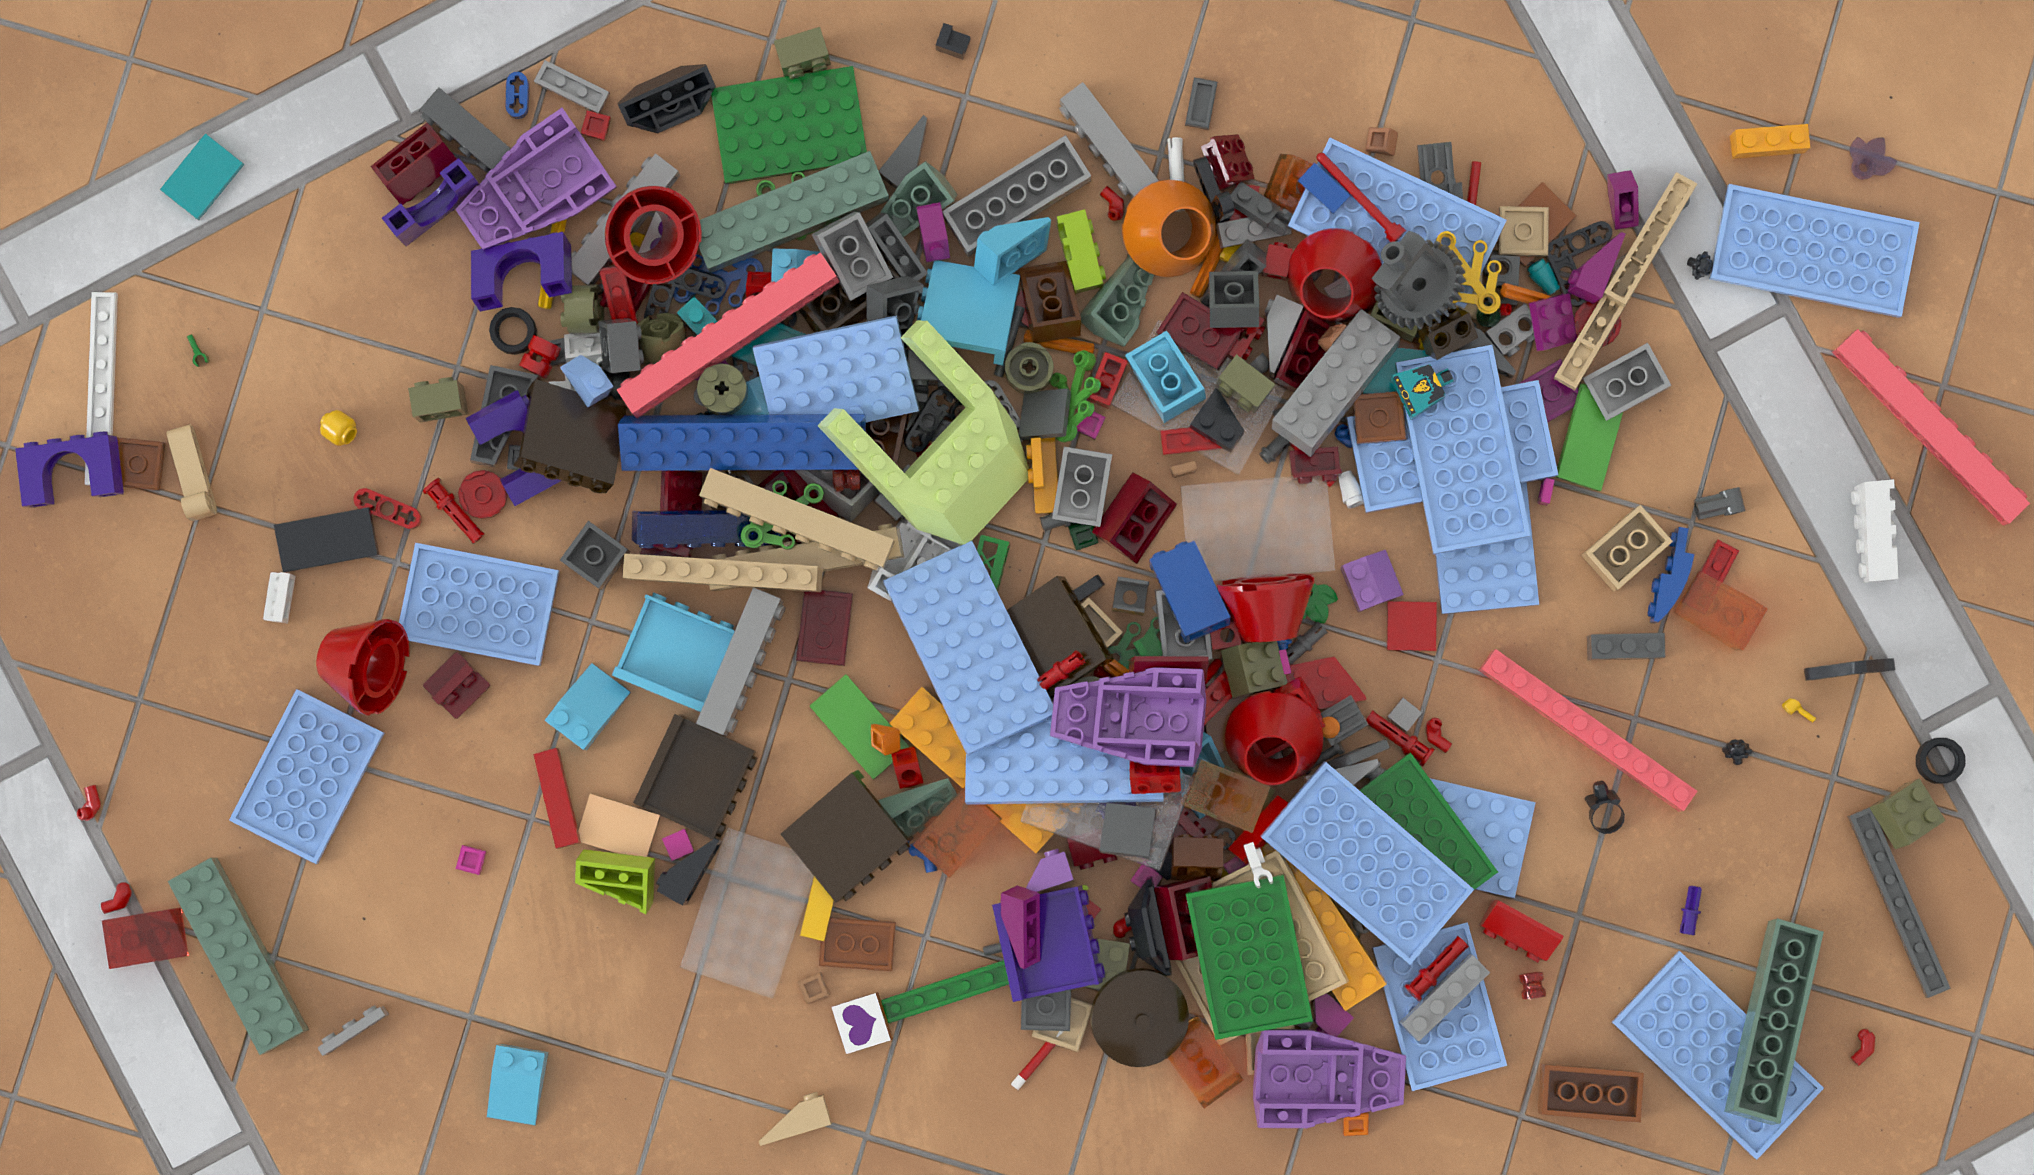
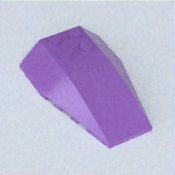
[455,108,617,250]
[1050,668,1206,767]
[1253,1029,1406,1128]

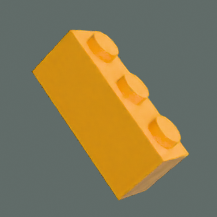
[1730,124,1810,159]

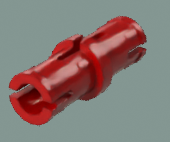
[1037,650,1085,690]

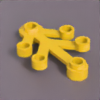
[1436,231,1502,314]

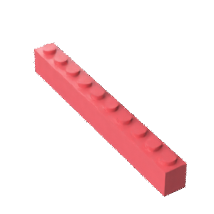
[617,252,840,419]
[1832,329,2030,526]
[1478,649,1697,812]

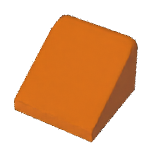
[871,724,900,756]
[1343,1112,1369,1136]

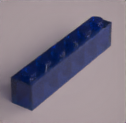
[631,510,781,548]

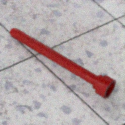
[1316,152,1406,242]

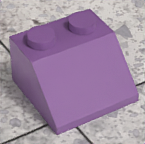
[1340,550,1404,612]
[1026,849,1073,892]

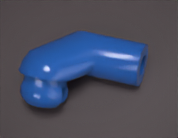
[1335,424,1352,448]
[908,841,938,873]

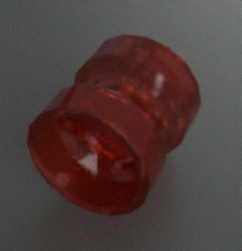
[832,470,860,492]
[1519,972,1546,999]

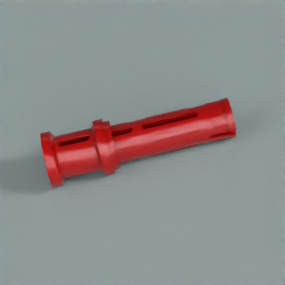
[422,477,485,544]
[1366,710,1435,767]
[1404,936,1469,1002]

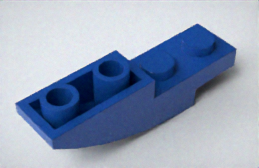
[1647,527,1694,624]

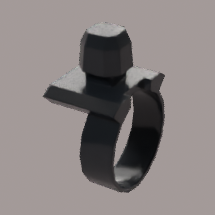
[1584,780,1625,834]

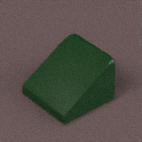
[1068,522,1099,551]

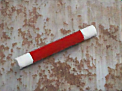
[1011,1031,1063,1090]

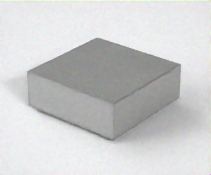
[1387,698,1422,732]

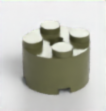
[561,285,605,334]
[637,313,687,364]
[1005,342,1054,394]
[697,364,748,415]

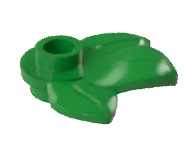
[1302,583,1338,624]

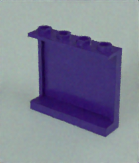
[992,885,1105,1002]

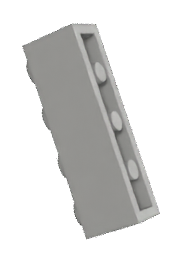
[1399,954,1490,1041]

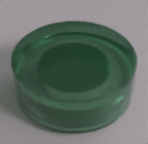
[1476,302,1501,327]

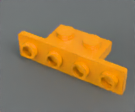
[1026,437,1058,514]

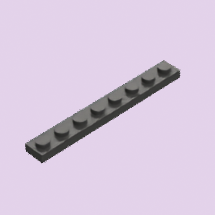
[1847,807,1951,998]

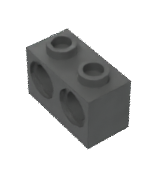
[1483,255,1520,308]

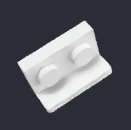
[564,333,603,368]
[263,572,296,624]

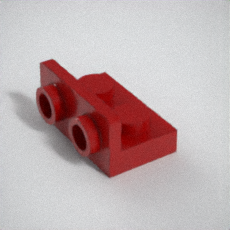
[1130,761,1181,794]

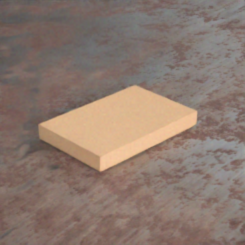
[578,794,661,857]

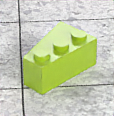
[1056,209,1106,294]
[575,849,655,914]

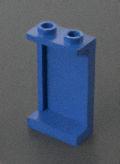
[1150,540,1230,643]

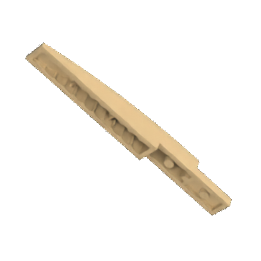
[1554,172,1697,391]

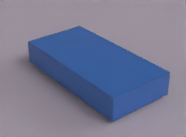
[1298,163,1350,214]

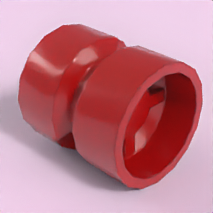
[518,335,562,379]

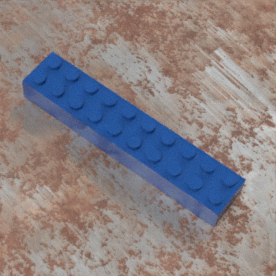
[618,414,866,471]

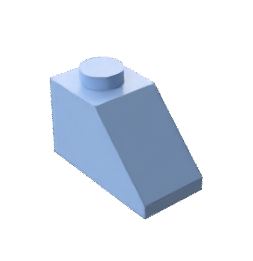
[560,355,614,407]

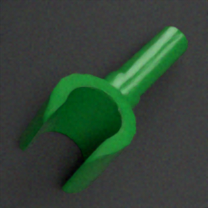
[187,334,209,367]

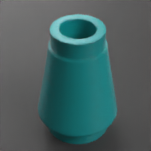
[1527,258,1560,295]

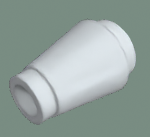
[1338,471,1364,509]

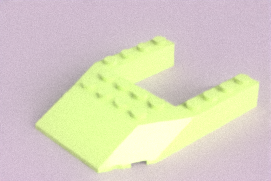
[818,320,1029,545]

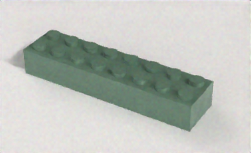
[699,151,889,273]
[168,858,309,1055]
[1724,918,1824,1125]

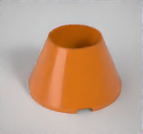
[1122,180,1216,277]

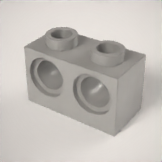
[1484,304,1535,357]

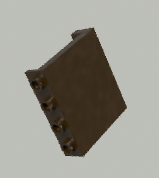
[513,379,627,494]
[1007,576,1114,699]
[633,714,758,840]
[781,770,914,902]

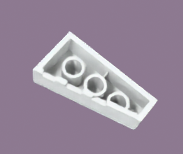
[1851,479,1898,583]

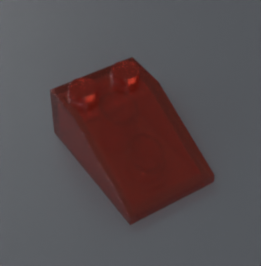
[102,908,189,969]

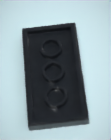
[274,507,379,572]

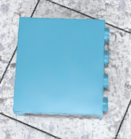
[917,260,1020,365]
[612,592,735,712]

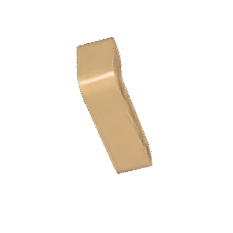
[167,424,217,521]

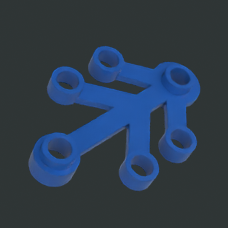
[673,254,763,316]

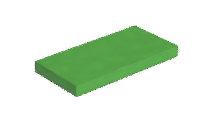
[1556,384,1623,491]
[810,674,909,780]

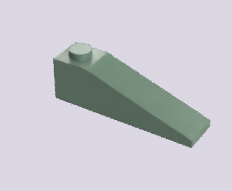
[880,161,958,237]
[1080,255,1154,347]
[878,778,958,844]

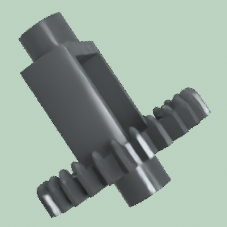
[1372,231,1466,330]

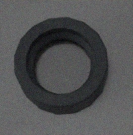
[489,307,537,355]
[1916,738,1966,784]

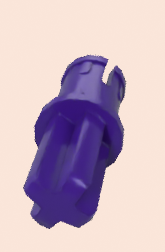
[1679,885,1702,935]

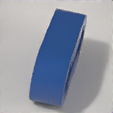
[506,72,529,119]

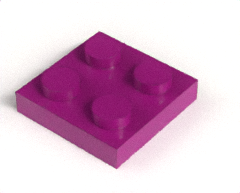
[1529,293,1577,351]

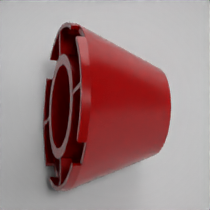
[605,186,701,284]
[1287,228,1382,323]
[1216,573,1315,642]
[316,619,410,716]
[1225,691,1323,785]

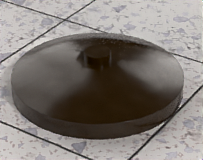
[1090,968,1189,1067]

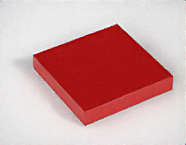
[1387,601,1437,651]

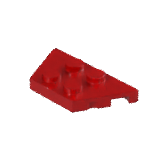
[1286,656,1366,709]

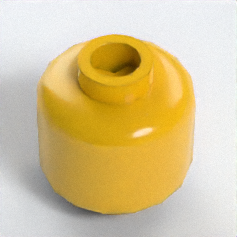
[320,410,357,446]

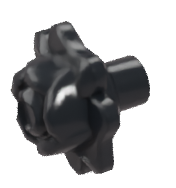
[1687,251,1713,280]
[1722,739,1752,765]

